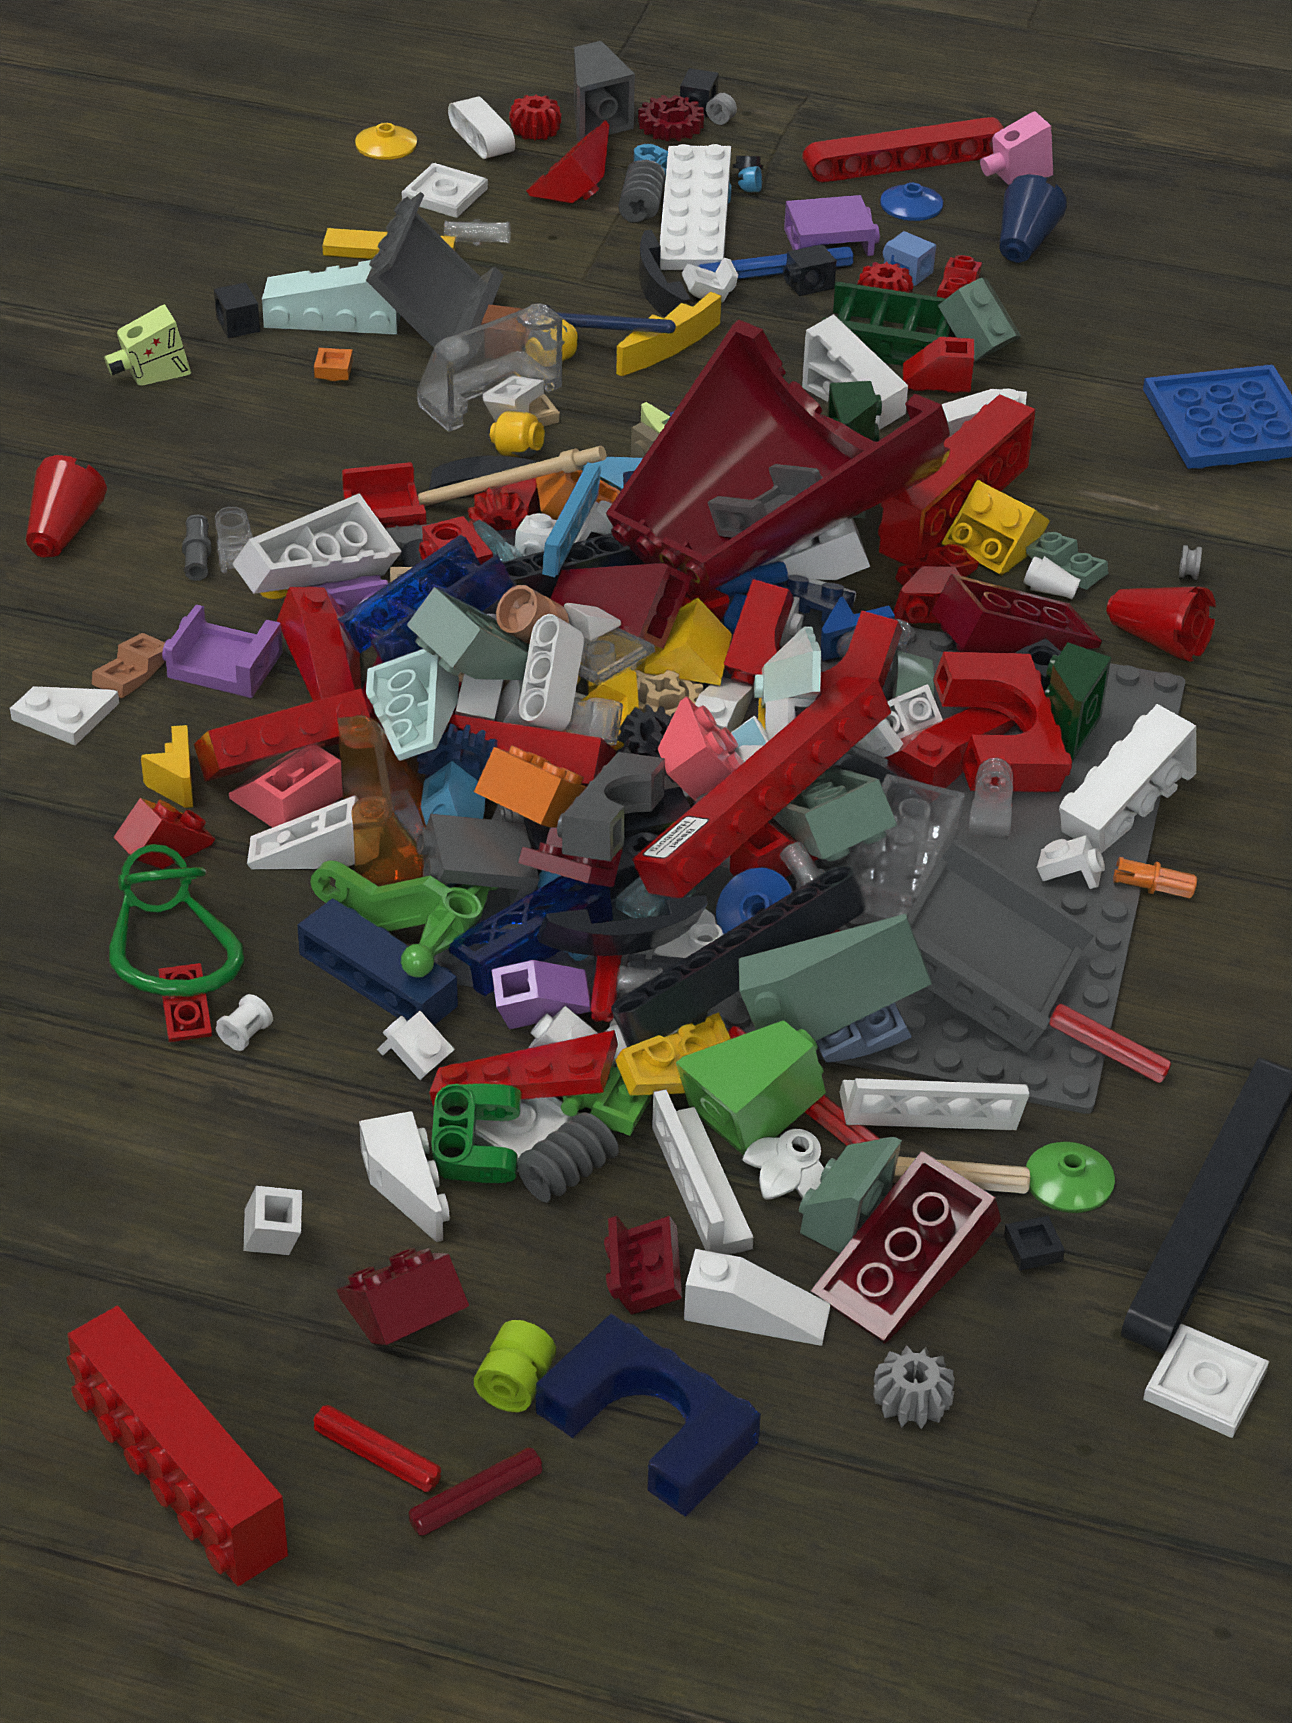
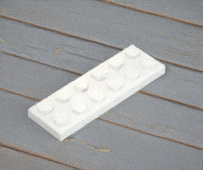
[660,144,731,270]

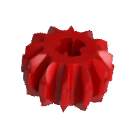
[509,94,562,141]
[857,261,913,293]
[468,486,529,533]

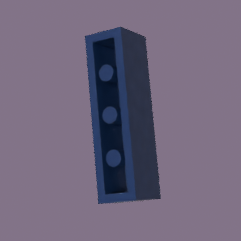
[297,898,458,1026]

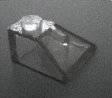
[578,628,655,686]

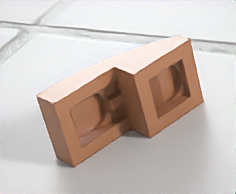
[92,633,165,698]

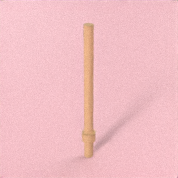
[418,446,606,507]

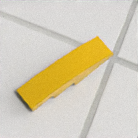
[616,292,721,376]

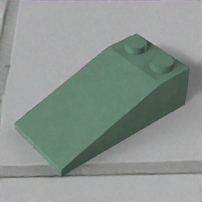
[407,587,529,680]
[773,766,897,862]
[739,914,932,1041]

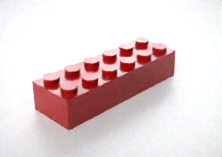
[878,394,1036,565]
[66,1305,288,1587]

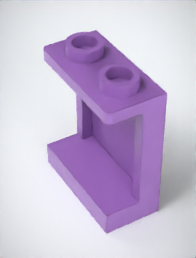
[784,195,880,256]
[162,604,283,698]

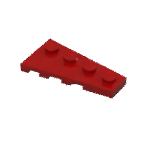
[429,1030,618,1107]

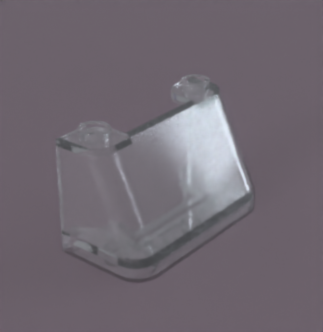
[417,303,562,432]

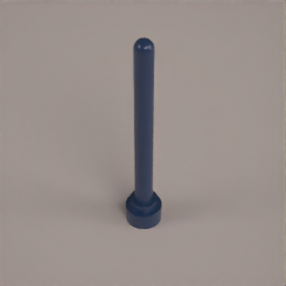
[528,304,676,334]

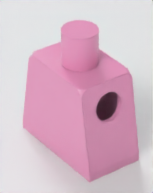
[980,111,1053,185]

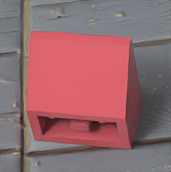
[658,696,744,803]
[229,745,343,828]

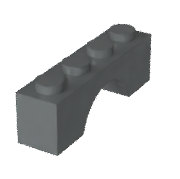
[557,752,665,861]

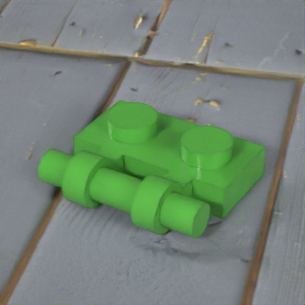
[561,1066,653,1136]

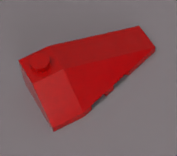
[526,120,609,203]

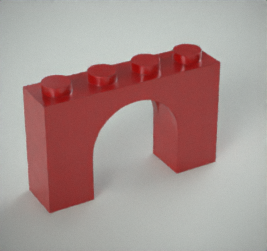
[724,579,903,700]
[933,652,1072,792]
[194,688,373,782]

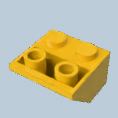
[942,480,1050,575]

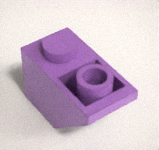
[492,960,591,1030]

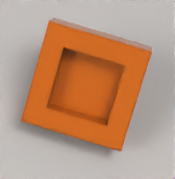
[314,348,353,381]

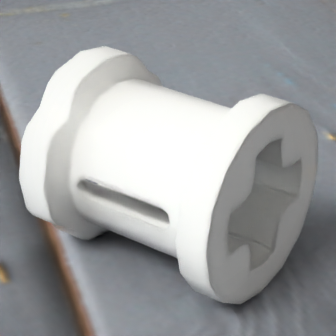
[216,994,273,1051]

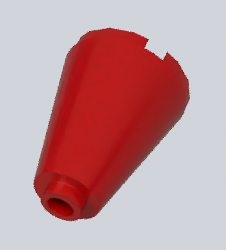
[26,455,107,558]
[1106,586,1216,662]

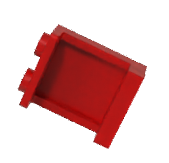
[342,462,427,528]

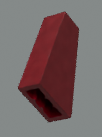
[550,563,692,649]

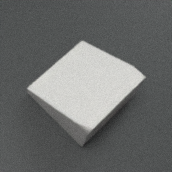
[564,603,621,641]

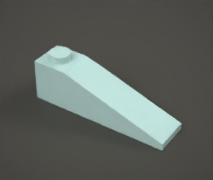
[754,626,821,708]
[366,649,459,761]

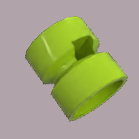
[474,1320,556,1412]

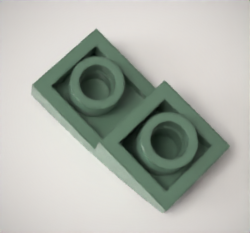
[1026,532,1109,590]
[889,650,934,699]

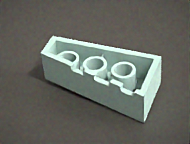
[262,260,401,334]

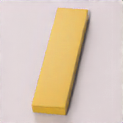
[322,228,456,259]

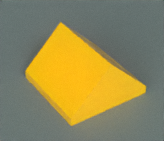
[644,598,732,686]

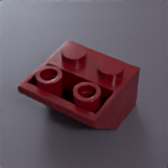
[337,1248,469,1345]

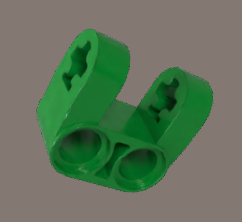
[431,1084,522,1183]

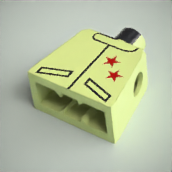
[104,304,191,386]

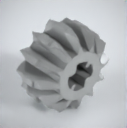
[873,1345,955,1429]

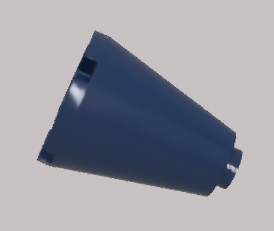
[999,174,1067,263]

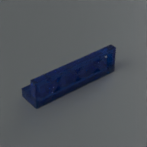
[448,876,613,996]

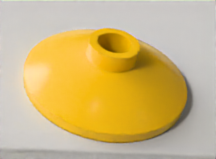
[355,123,417,160]

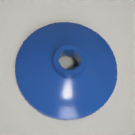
[880,183,943,221]
[716,868,793,934]

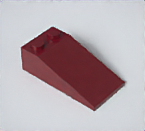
[931,574,1102,653]
[811,1151,1002,1344]

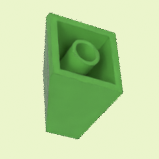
[676,1020,826,1156]

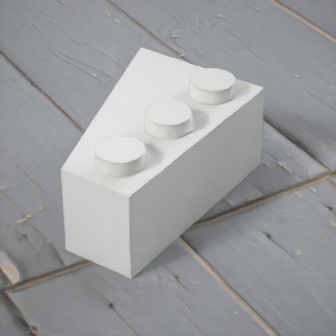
[802,314,908,430]

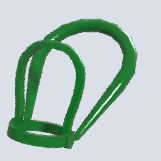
[109,844,244,997]

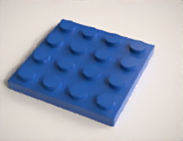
[1143,365,1292,469]

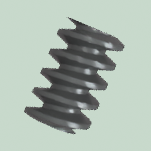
[618,159,666,223]
[517,1112,619,1203]

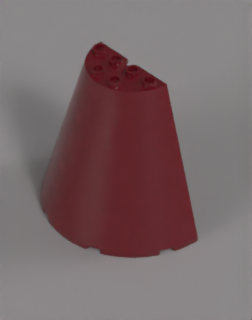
[606,320,950,597]

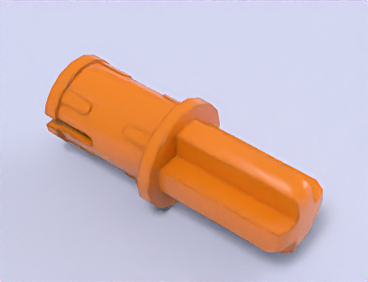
[1113,857,1197,898]

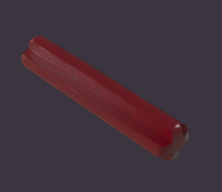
[408,1447,542,1536]

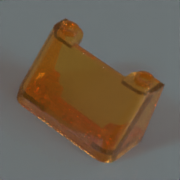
[337,715,426,887]

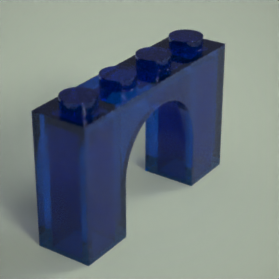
[536,1314,761,1517]

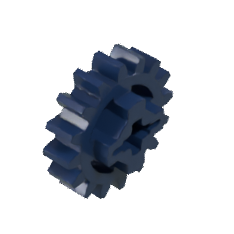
[417,724,498,781]

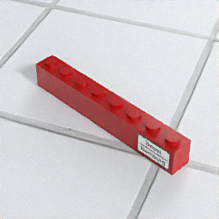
[632,676,892,898]

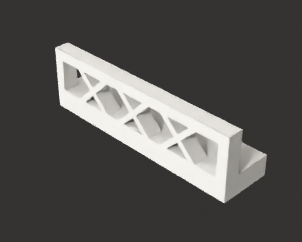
[839,1078,1029,1130]
[652,1090,753,1255]

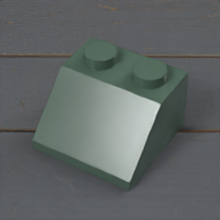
[938,277,1022,362]
[799,1137,902,1253]

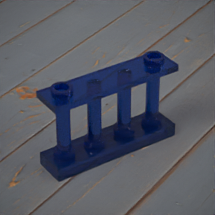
[337,535,515,663]

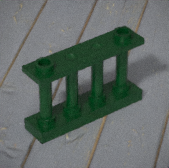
[822,281,953,366]

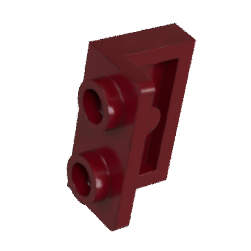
[604,1216,682,1315]

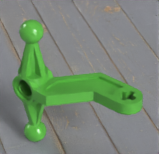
[310,860,498,978]

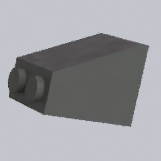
[574,41,635,141]

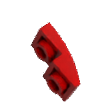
[937,255,982,299]
[895,544,979,586]
[158,963,212,1042]

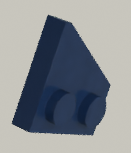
[775,575,855,622]

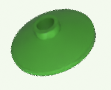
[1026,1142,1115,1213]

